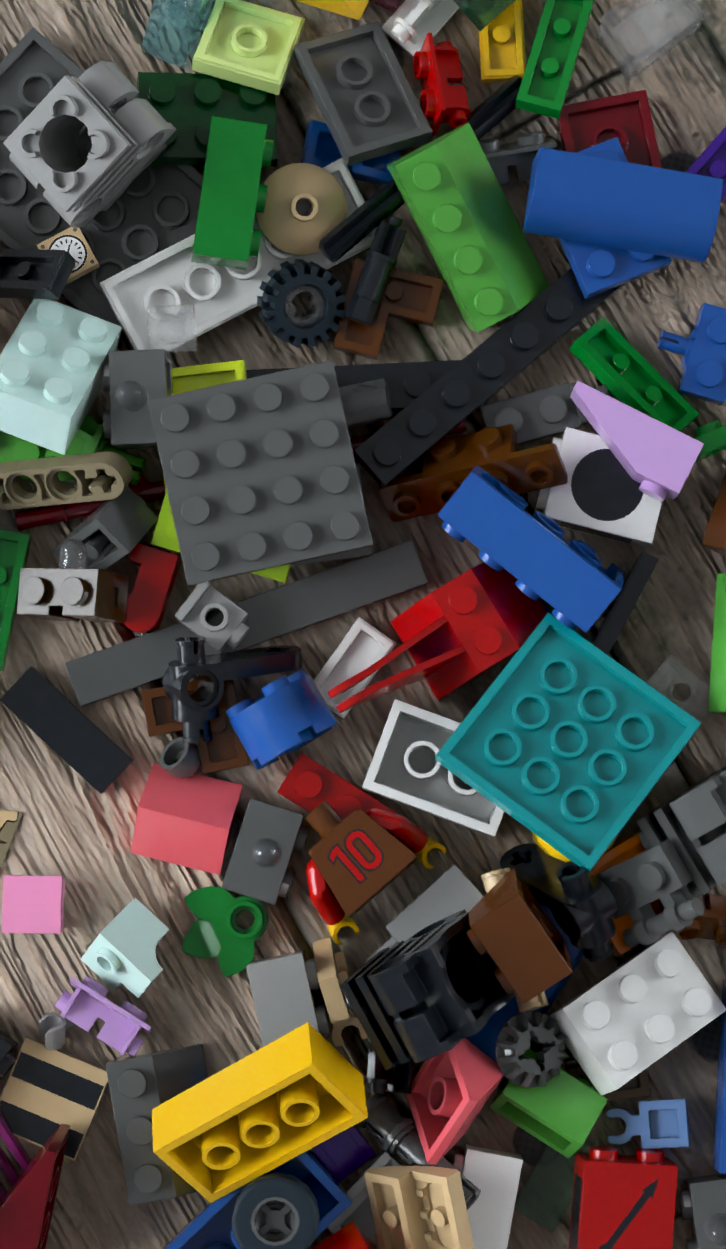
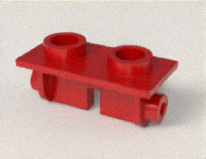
[413,33,470,136]

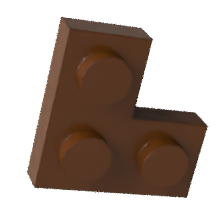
[333,258,444,360]
[141,679,249,774]

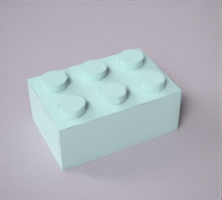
[0,299,122,455]

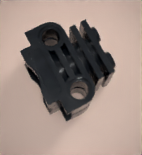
[340,909,515,1070]

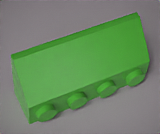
[387,123,549,333]

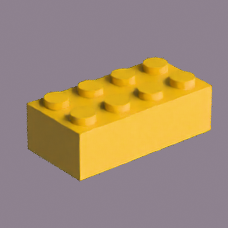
[152,1022,368,1203]

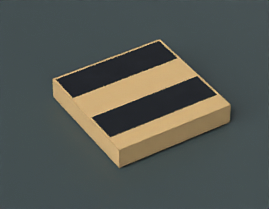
[0,1036,109,1161]

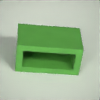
[489,1049,608,1159]

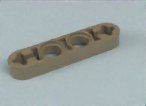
[0,451,133,510]

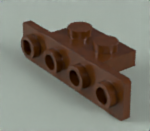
[379,424,568,522]

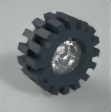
[257,259,346,347]

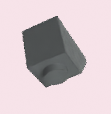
[52,486,158,570]

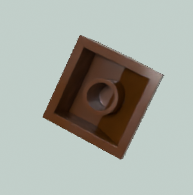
[467,868,573,1004]

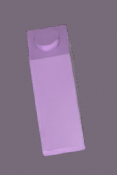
[570,380,704,501]

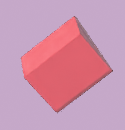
[131,763,243,875]
[406,1038,504,1165]

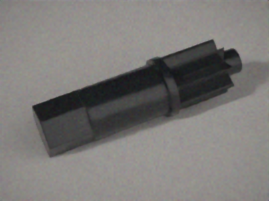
[345,216,407,326]

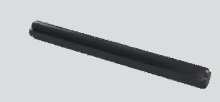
[319,76,522,262]

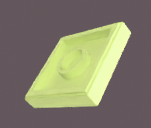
[192,0,305,95]

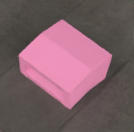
[2,875,65,934]

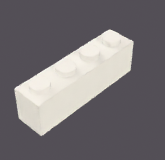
[453,1144,523,1249]

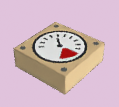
[37,227,100,285]

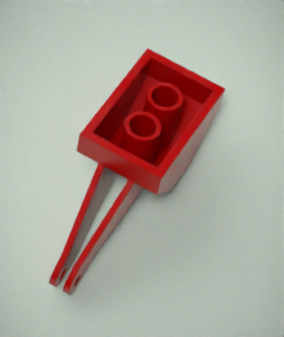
[327,562,547,713]

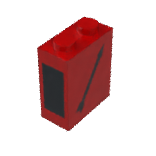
[569,1146,678,1249]

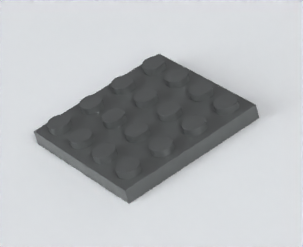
[148,360,373,586]

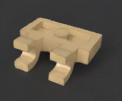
[312,937,368,1047]

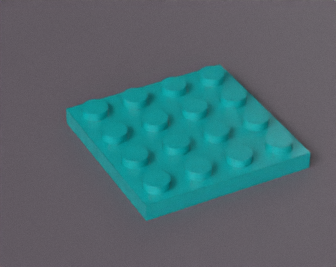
[435,612,701,874]

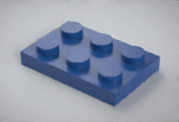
[559,137,672,299]

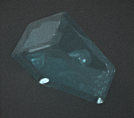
[141,0,214,69]

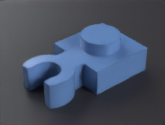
[606,1098,691,1149]

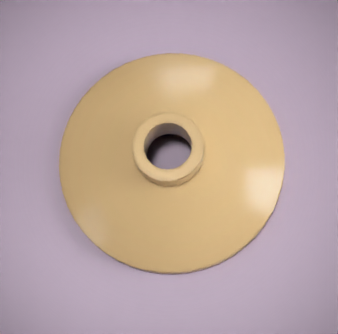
[256,163,347,256]

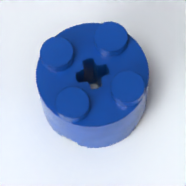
[226,669,338,770]

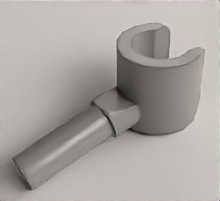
[38,1012,76,1050]

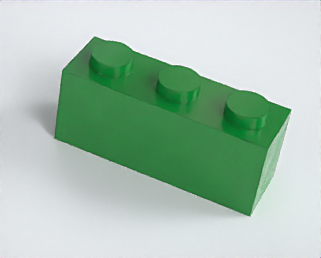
[191,116,274,270]

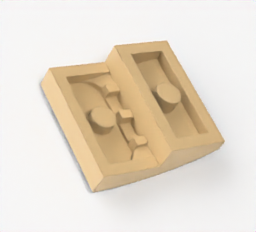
[364,1166,475,1249]

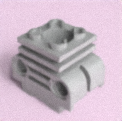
[3,61,177,228]

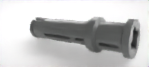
[356,1093,481,1210]

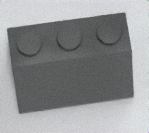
[106,1043,208,1206]

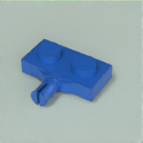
[657,303,726,405]

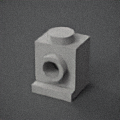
[174,582,250,653]

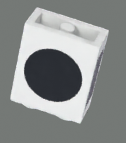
[535,427,662,549]

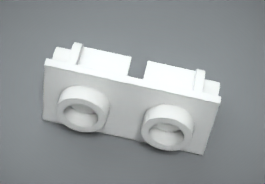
[381,0,466,57]

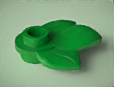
[182,886,269,977]

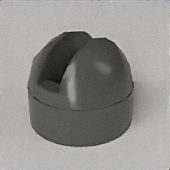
[160,737,201,779]

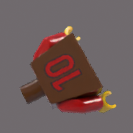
[305,800,446,945]

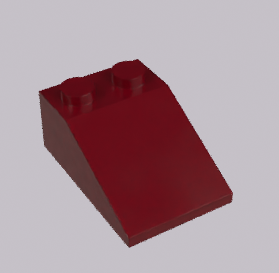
[0,1124,71,1249]

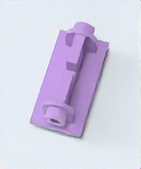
[55,976,152,1057]

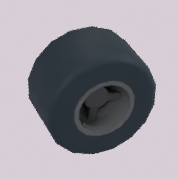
[232,1172,320,1249]

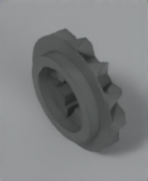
[495,1011,569,1088]

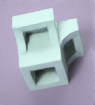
[81,897,169,998]

